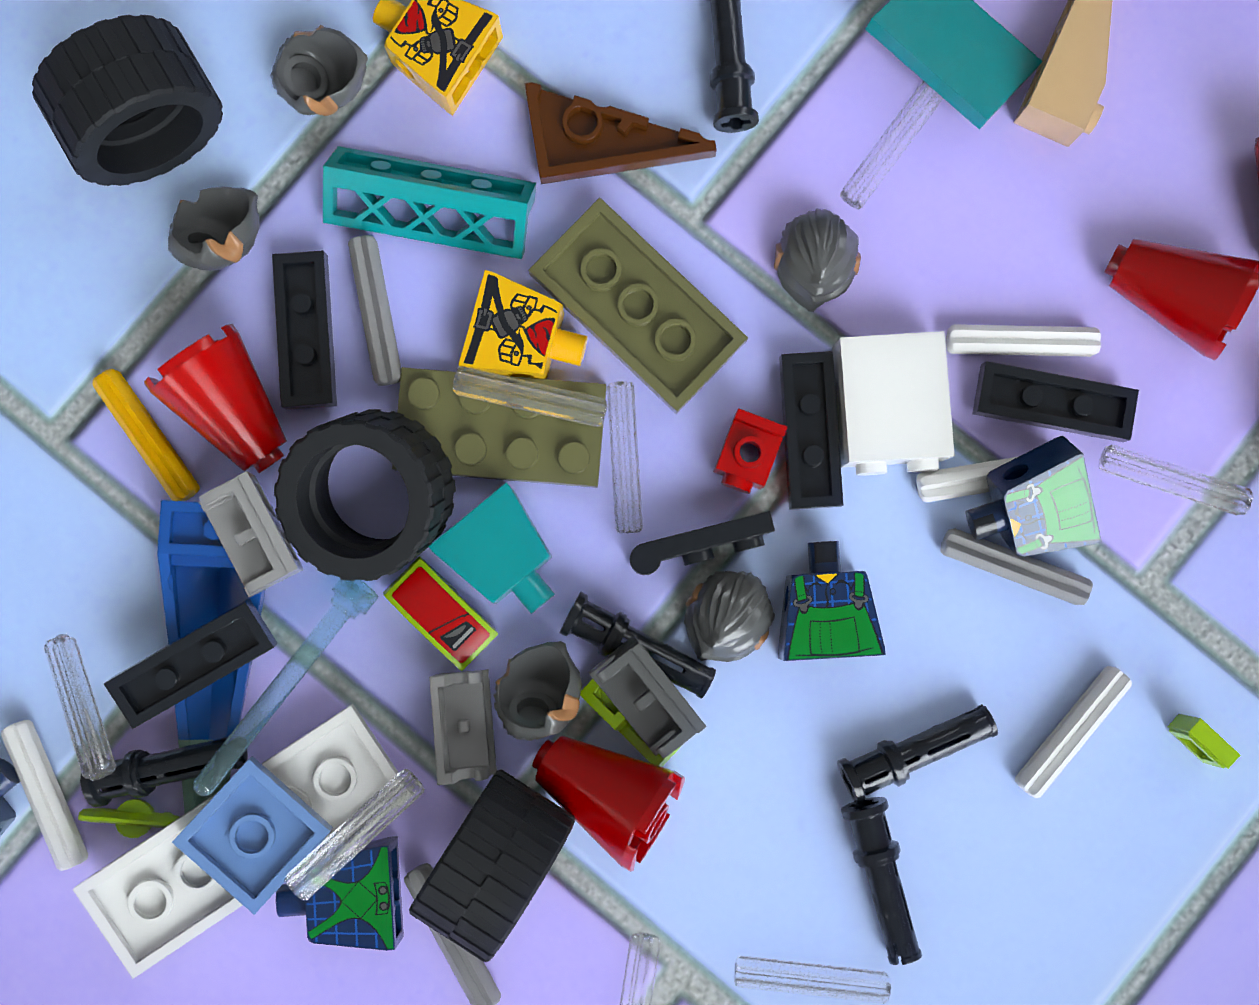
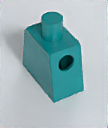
[428,483,555,614]

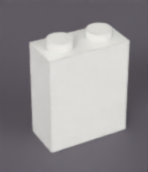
[832,331,955,476]

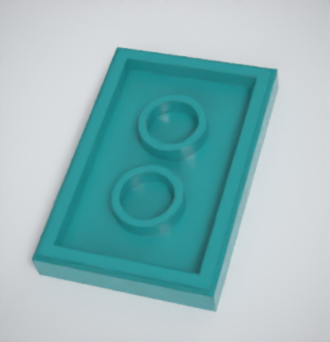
[865,0,1043,130]

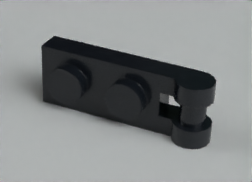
[630,511,775,576]

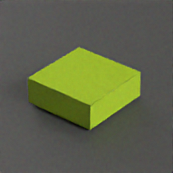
[1167,714,1241,769]

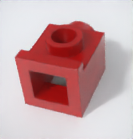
[713,408,787,494]

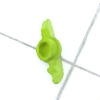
[78,798,181,838]

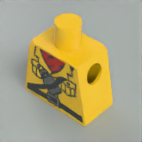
[373,0,503,116]
[458,270,588,379]

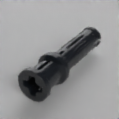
[709,0,759,133]
[559,591,716,699]
[837,704,998,805]
[80,734,248,807]
[841,797,922,965]

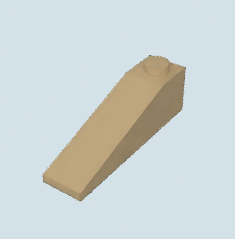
[1014,0,1113,147]

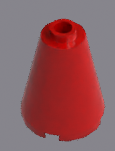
[1104,239,1259,360]
[144,324,287,473]
[532,735,685,872]

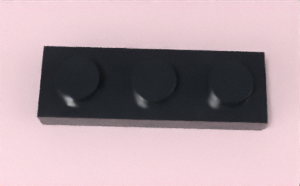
[272,250,337,410]
[779,351,844,510]
[972,361,1139,443]
[104,598,278,729]

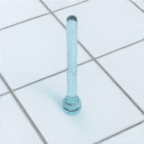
[193,579,378,796]

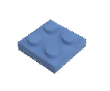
[172,756,333,915]

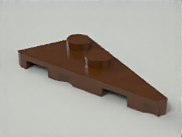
[525,82,717,185]

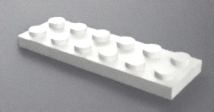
[72,703,410,979]

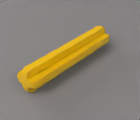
[92,368,200,501]

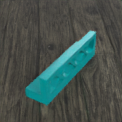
[323,146,536,259]

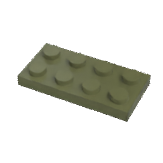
[528,197,748,414]
[392,367,607,488]

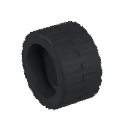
[32,14,223,186]
[274,409,456,582]
[409,769,575,962]

